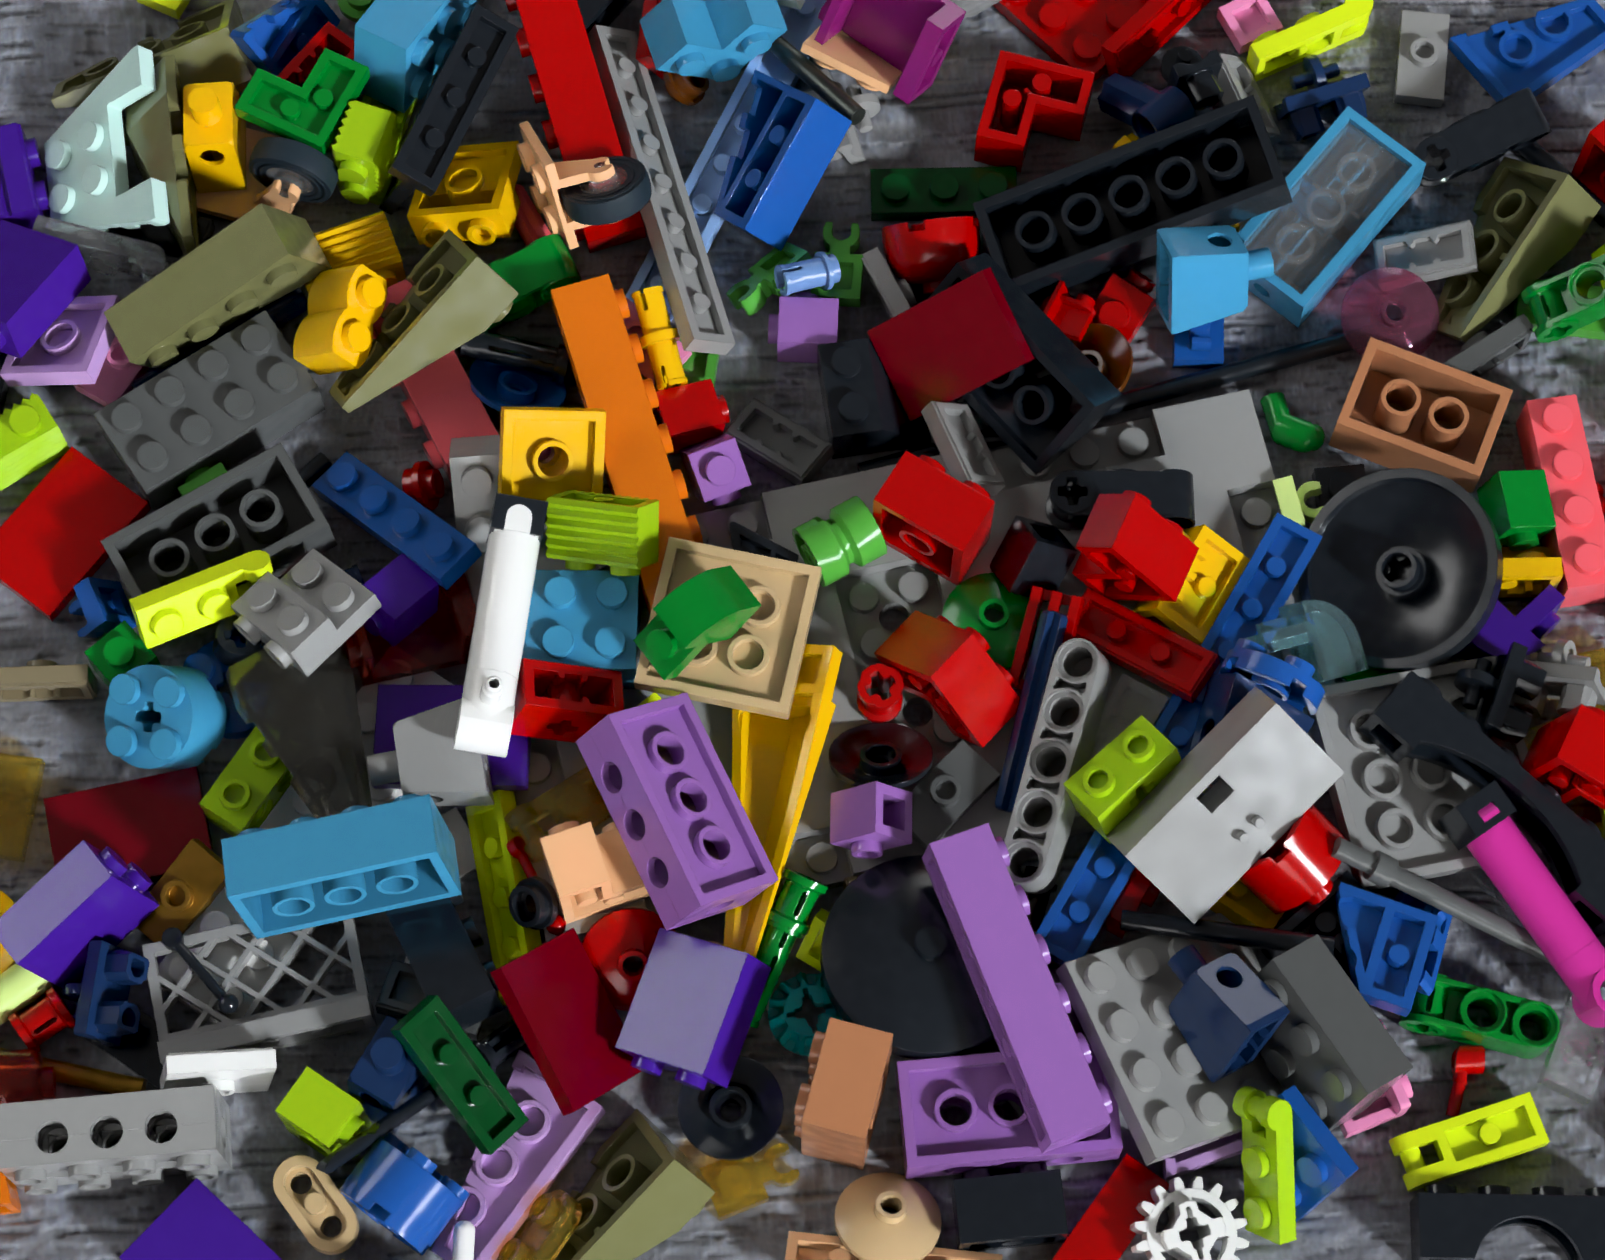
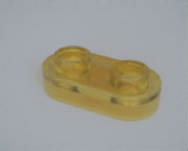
[498,1189,582,1260]

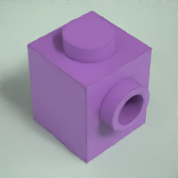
[768,292,839,363]
[679,433,752,506]
[830,781,913,859]

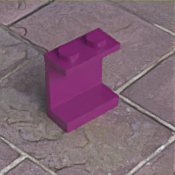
[814,0,966,104]

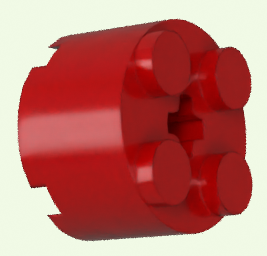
[1239,805,1350,914]

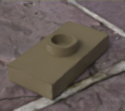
[0,659,98,702]

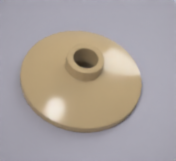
[834,1172,942,1260]

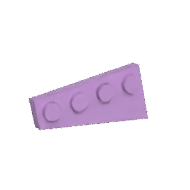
[431,1049,606,1260]

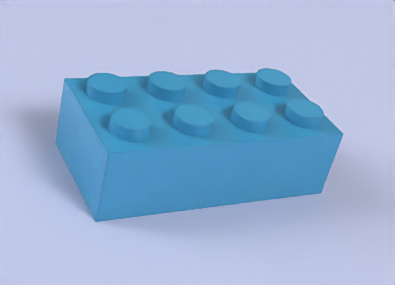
[221,794,462,939]

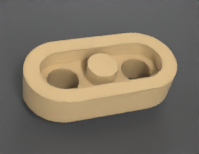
[273,1155,359,1255]

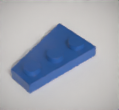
[1448,0,1605,102]

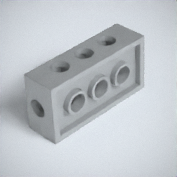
[0,1085,232,1195]

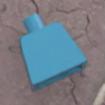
[1156,225,1274,335]

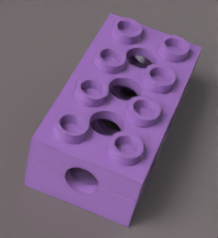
[575,692,779,931]
[895,1044,1123,1179]

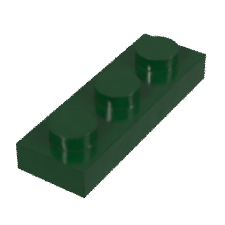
[870,166,1017,221]
[390,995,529,1155]

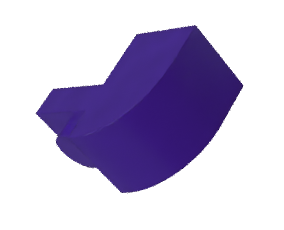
[1458,584,1565,661]

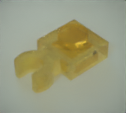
[699,1143,800,1221]

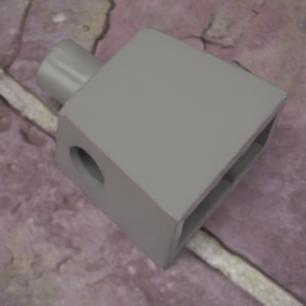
[367,698,495,806]

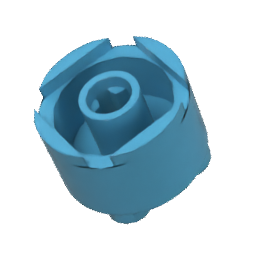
[104,665,227,769]

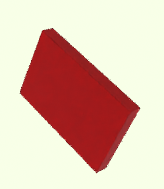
[0,447,151,622]

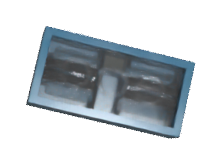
[1238,106,1426,328]

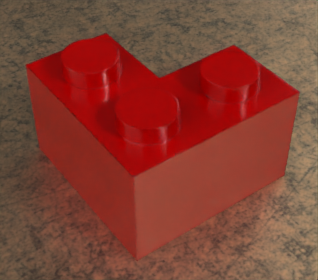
[974,50,1095,172]
[1072,490,1199,602]
[874,610,1020,748]
[1522,704,1605,810]

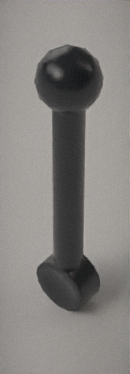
[162,927,239,1014]

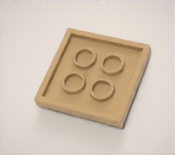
[634,537,822,720]

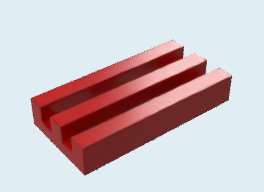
[1010,586,1085,690]

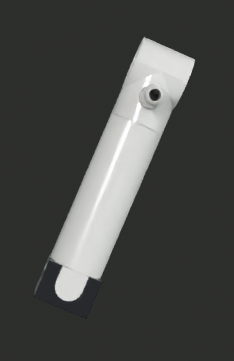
[453,493,548,758]

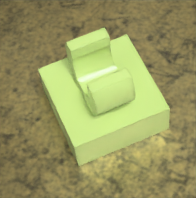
[1272,475,1324,527]

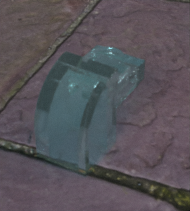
[1244,600,1369,683]

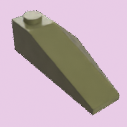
[51,0,256,109]
[122,55,200,256]
[1430,157,1601,343]
[329,229,519,413]
[527,1109,716,1260]

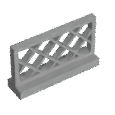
[142,918,377,1065]

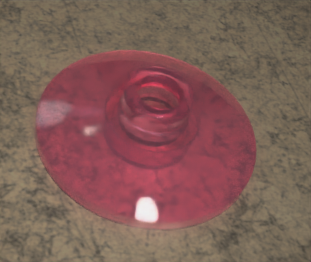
[1341,267,1439,357]

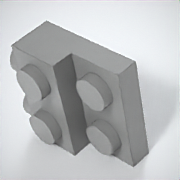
[231,548,382,677]

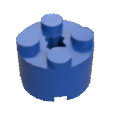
[339,1132,470,1256]

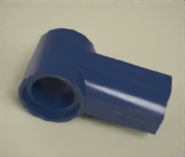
[1097,72,1196,139]

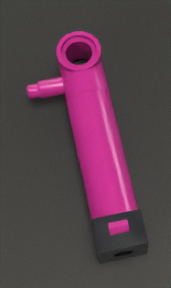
[1437,780,1605,1028]

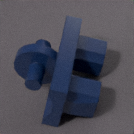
[1274,55,1370,141]
[63,940,150,1047]

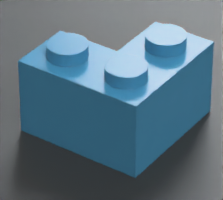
[639,0,788,82]

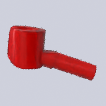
[1445,1045,1485,1117]

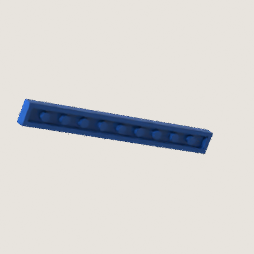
[1036,512,1323,965]

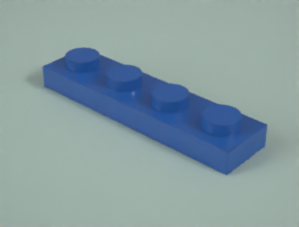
[312,451,482,590]

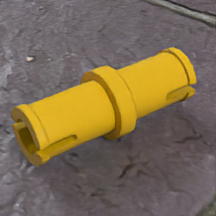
[631,286,688,391]

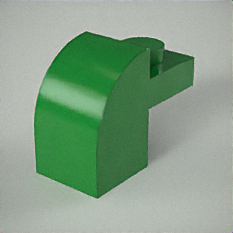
[633,565,762,680]

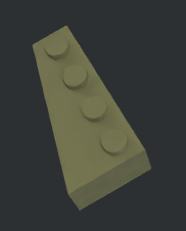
[104,203,332,369]

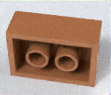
[1329,337,1513,492]
[794,1017,893,1170]

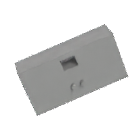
[1106,686,1345,924]

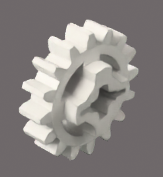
[1130,1176,1249,1260]

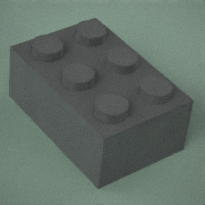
[1257,934,1413,1131]

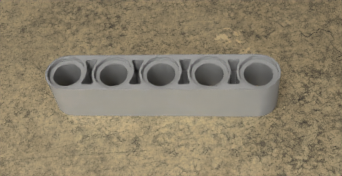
[1004,638,1112,895]

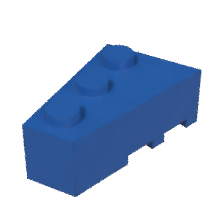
[714,69,852,251]

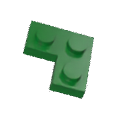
[234,48,370,155]

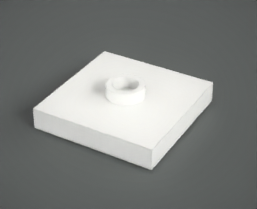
[160,1047,277,1096]

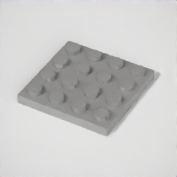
[1305,656,1544,891]
[1056,913,1285,1166]

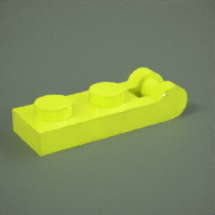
[1246,0,1374,82]
[129,550,273,649]
[1389,1092,1550,1192]

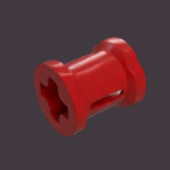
[856,663,904,723]
[7,987,75,1055]

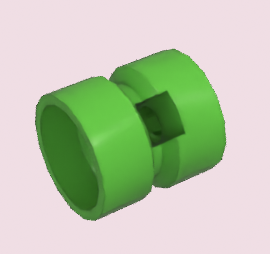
[792,496,887,587]

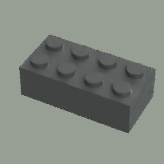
[93,310,325,511]
[101,443,337,598]

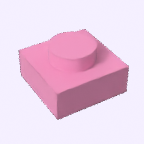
[1216,0,1283,55]

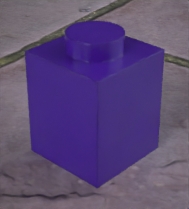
[363,553,439,647]

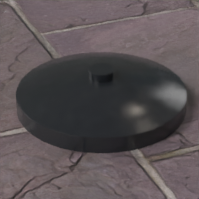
[1298,468,1503,673]
[820,855,995,1060]

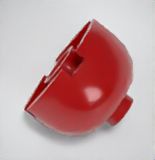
[882,216,981,294]

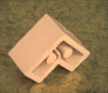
[540,821,649,924]

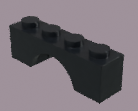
[1410,1184,1605,1260]

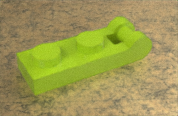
[1233,1086,1297,1245]

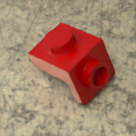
[1090,269,1156,344]

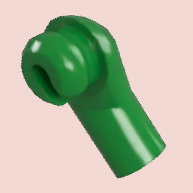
[1260,392,1325,453]

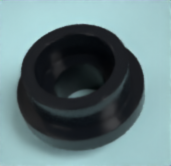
[509,876,558,930]

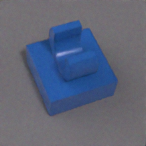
[1172,318,1224,369]
[68,577,137,639]

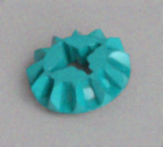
[768,972,843,1056]

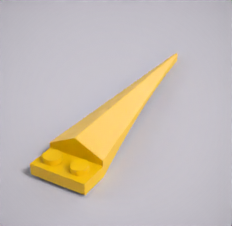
[723,644,843,958]

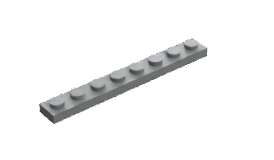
[587,24,736,355]

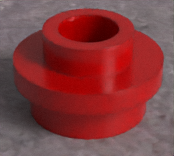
[402,460,444,510]

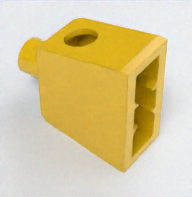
[183,81,247,193]

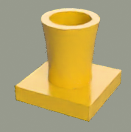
[498,406,606,508]

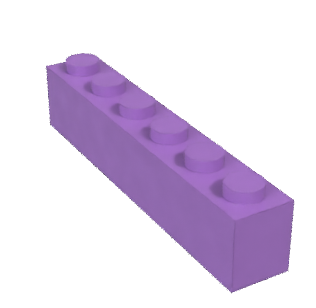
[922,823,1113,1154]

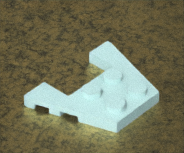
[44,45,170,236]

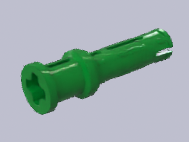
[750,868,828,1029]

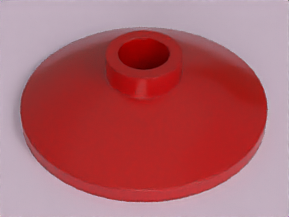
[582,907,676,1011]

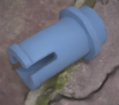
[774,251,841,297]

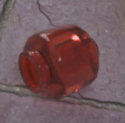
[0,1048,56,1104]

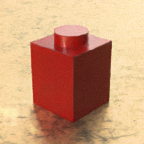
[652,379,730,456]

